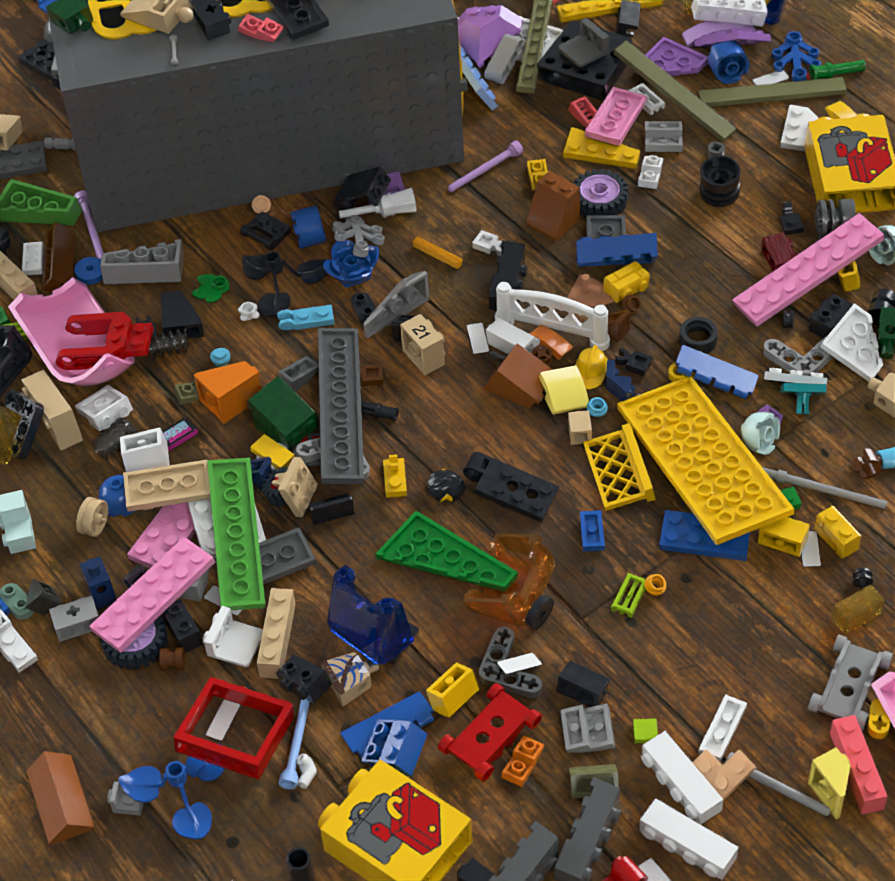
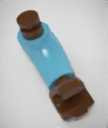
[852,447,895,479]

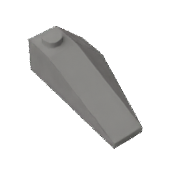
[363,271,429,338]

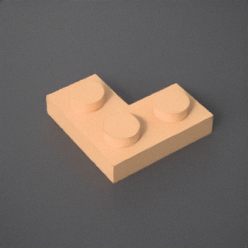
[692,749,757,801]

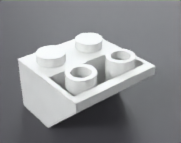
[120,428,170,472]

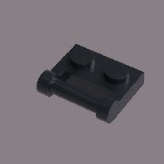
[240,212,292,250]

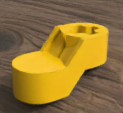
[868,699,891,739]

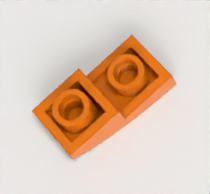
[529,325,573,360]
[501,736,544,787]

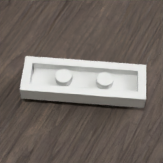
[764,368,827,384]
[698,694,747,762]

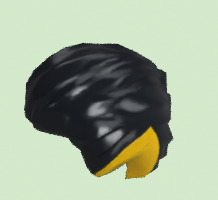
[425,469,466,503]

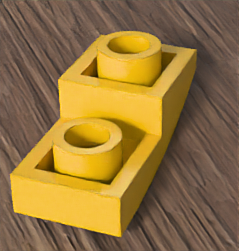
[825,101,857,119]
[527,159,548,191]

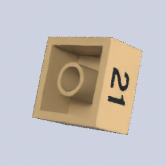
[400,314,445,375]

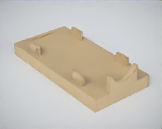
[123,460,211,512]

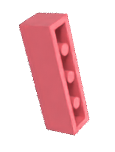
[830,715,887,815]

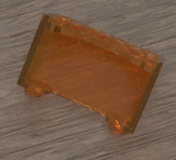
[463,534,555,626]

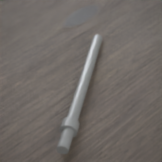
[762,467,887,509]

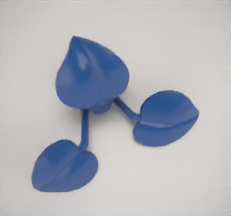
[119,743,224,840]

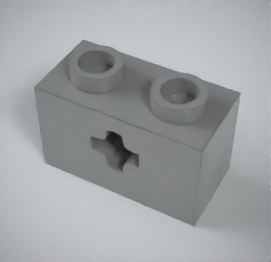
[49,596,98,642]

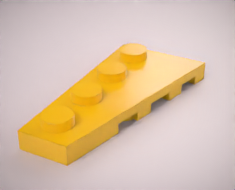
[563,127,640,169]

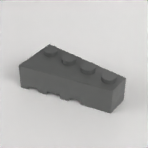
[554,777,622,881]
[489,821,558,881]

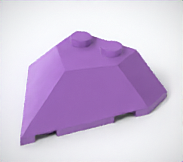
[458,5,523,68]

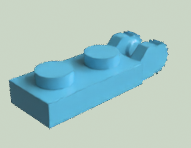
[277,305,334,330]

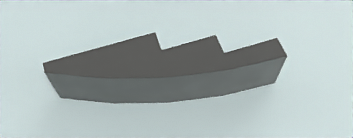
[247,356,319,409]

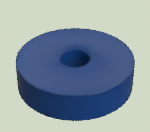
[74,257,103,285]

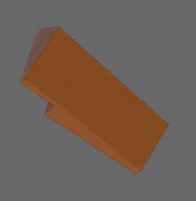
[27,751,95,846]

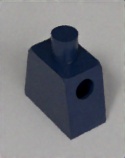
[80,557,117,610]

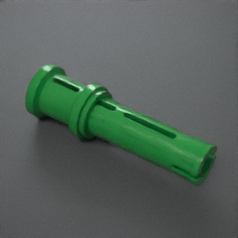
[809,59,866,80]

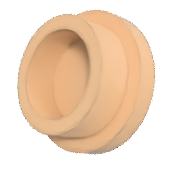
[252,195,271,214]

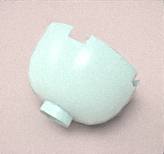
[869,225,895,265]
[740,412,780,455]

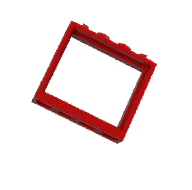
[173,677,294,780]

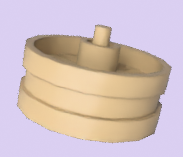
[76,497,108,538]

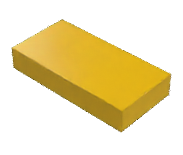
[250,434,295,470]

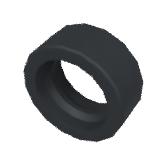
[679,317,718,354]

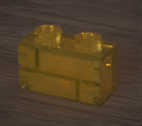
[832,585,884,633]

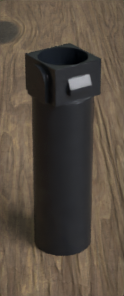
[286,847,315,881]

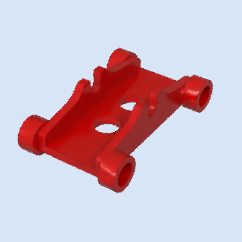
[437,683,543,782]

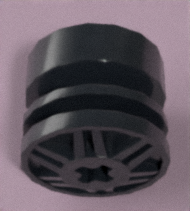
[700,155,741,207]

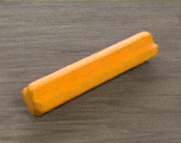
[412,237,463,269]

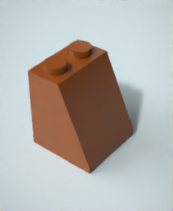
[526,171,580,242]
[483,343,553,409]

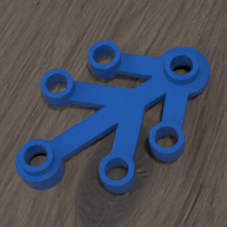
[772,31,821,82]

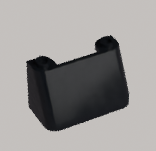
[0,325,32,397]

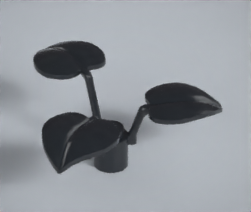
[242,251,330,317]

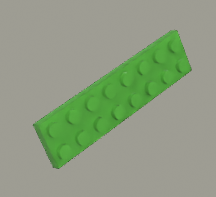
[207,458,265,611]

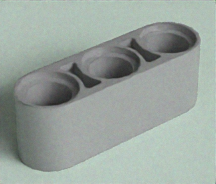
[484,34,524,85]

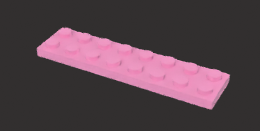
[732,213,885,327]

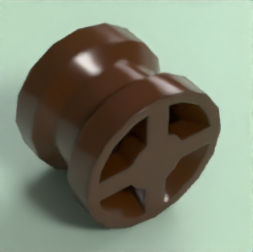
[532,345,552,367]

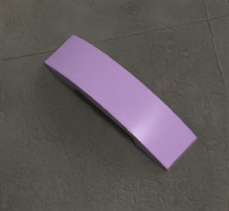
[682,21,756,47]

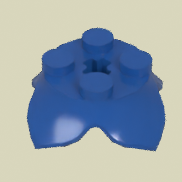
[323,239,379,288]

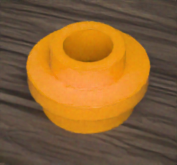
[644,574,666,596]

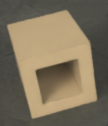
[568,411,592,445]

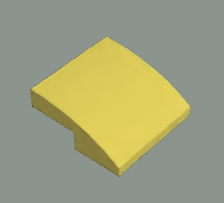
[538,366,589,414]

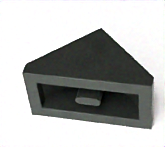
[25,578,61,616]

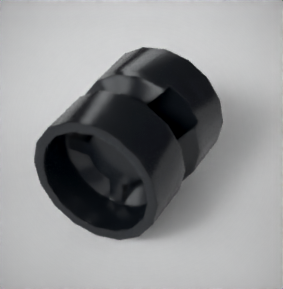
[867,289,895,326]

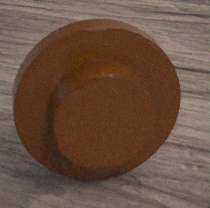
[622,295,641,315]

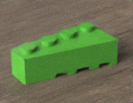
[0,179,82,225]

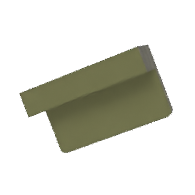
[569,764,619,798]

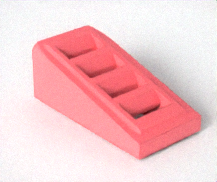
[568,96,597,128]

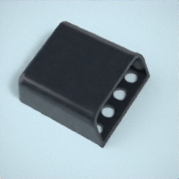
[536,21,633,100]

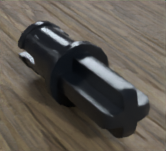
[361,401,399,421]

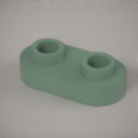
[0,583,34,620]

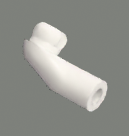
[297,754,317,789]

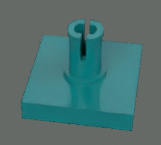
[781,383,827,414]

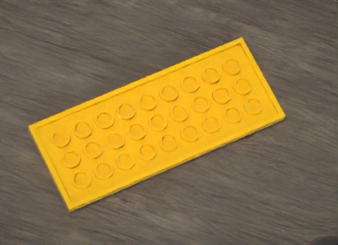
[617,376,794,545]

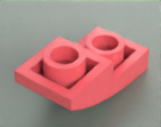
[238,13,284,42]

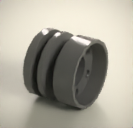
[815,199,856,240]

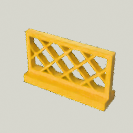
[583,423,656,511]

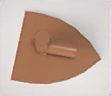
[567,274,615,307]

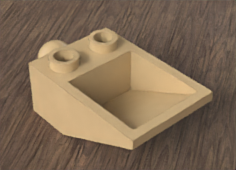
[120,0,194,34]

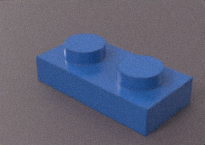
[580,510,605,552]

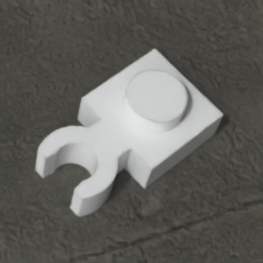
[472,230,505,256]

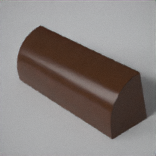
[42,222,75,292]

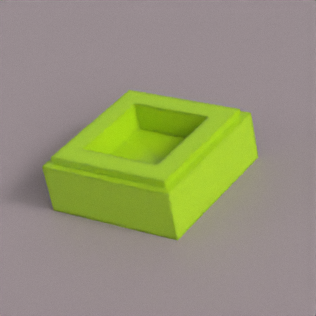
[633,719,658,744]

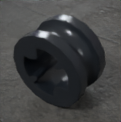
[783,310,794,328]
[852,568,873,588]

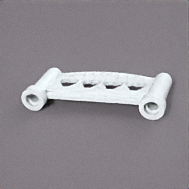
[495,282,610,351]

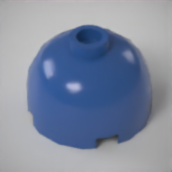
[98,475,136,517]

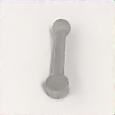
[169,35,179,66]

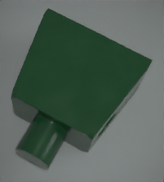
[46,0,94,34]
[877,307,895,359]

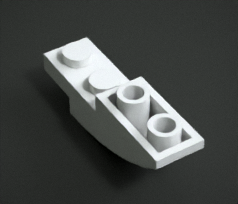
[0,609,38,673]

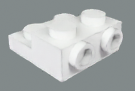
[75,385,133,431]

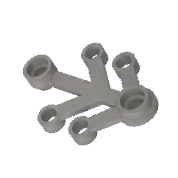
[332,215,385,257]

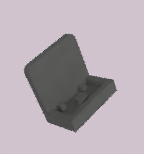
[559,18,609,67]

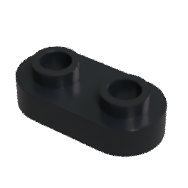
[351,293,376,325]

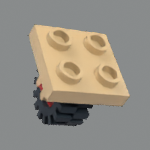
[261,457,318,517]

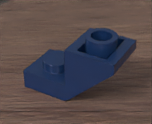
[606,360,635,402]

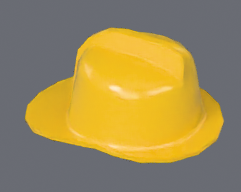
[575,345,608,389]

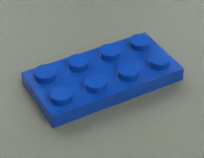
[659,510,750,561]

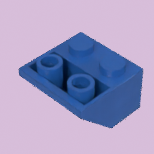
[362,719,427,776]

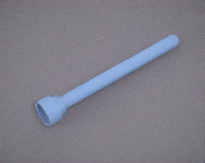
[278,699,310,789]

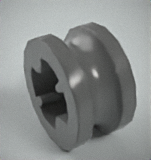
[707,142,725,158]

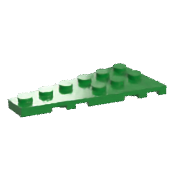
[375,511,518,592]

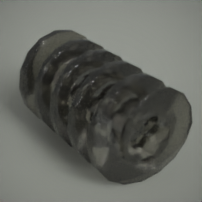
[149,327,189,360]
[92,417,138,461]

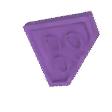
[695,29,771,47]
[633,37,708,76]

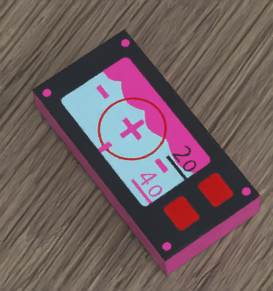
[162,417,198,452]

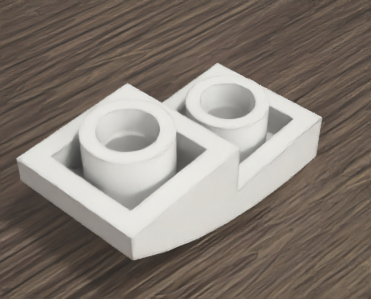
[638,155,663,189]

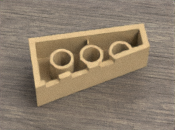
[21,370,83,451]

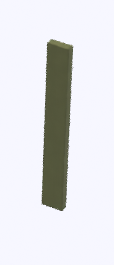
[516,0,553,94]
[613,40,736,142]
[698,77,846,107]

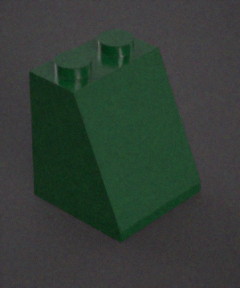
[248,376,318,450]

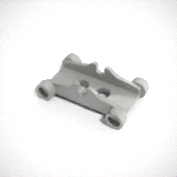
[808,634,893,730]

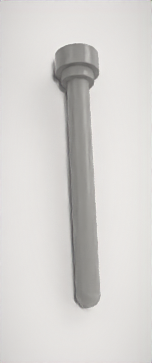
[725,752,831,816]

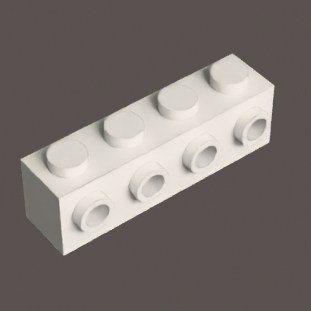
[691,0,767,26]

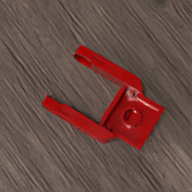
[56,312,154,370]

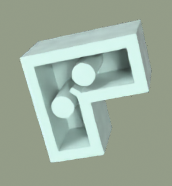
[0,490,36,554]

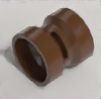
[160,647,185,670]

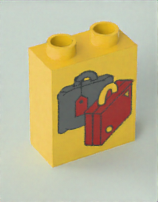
[804,114,895,213]
[318,759,473,881]

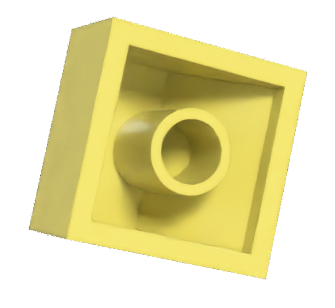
[808,747,850,820]

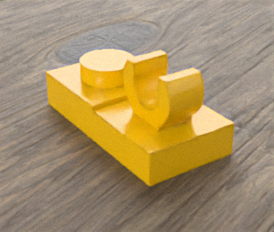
[383,455,407,498]

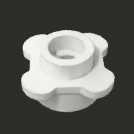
[238,302,259,321]

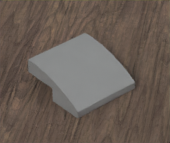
[645,121,683,152]
[561,703,615,753]

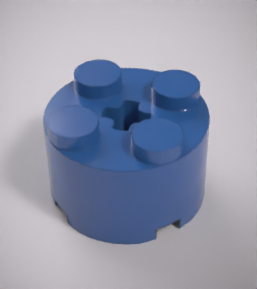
[708,41,750,84]
[290,206,327,249]

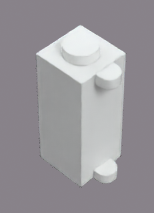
[486,318,540,354]

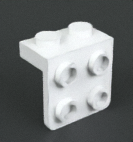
[203,606,263,667]

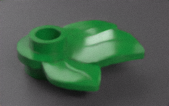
[192,274,230,303]

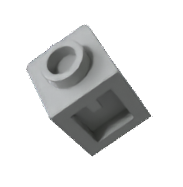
[107,782,143,815]

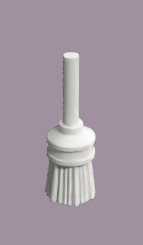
[339,188,417,218]

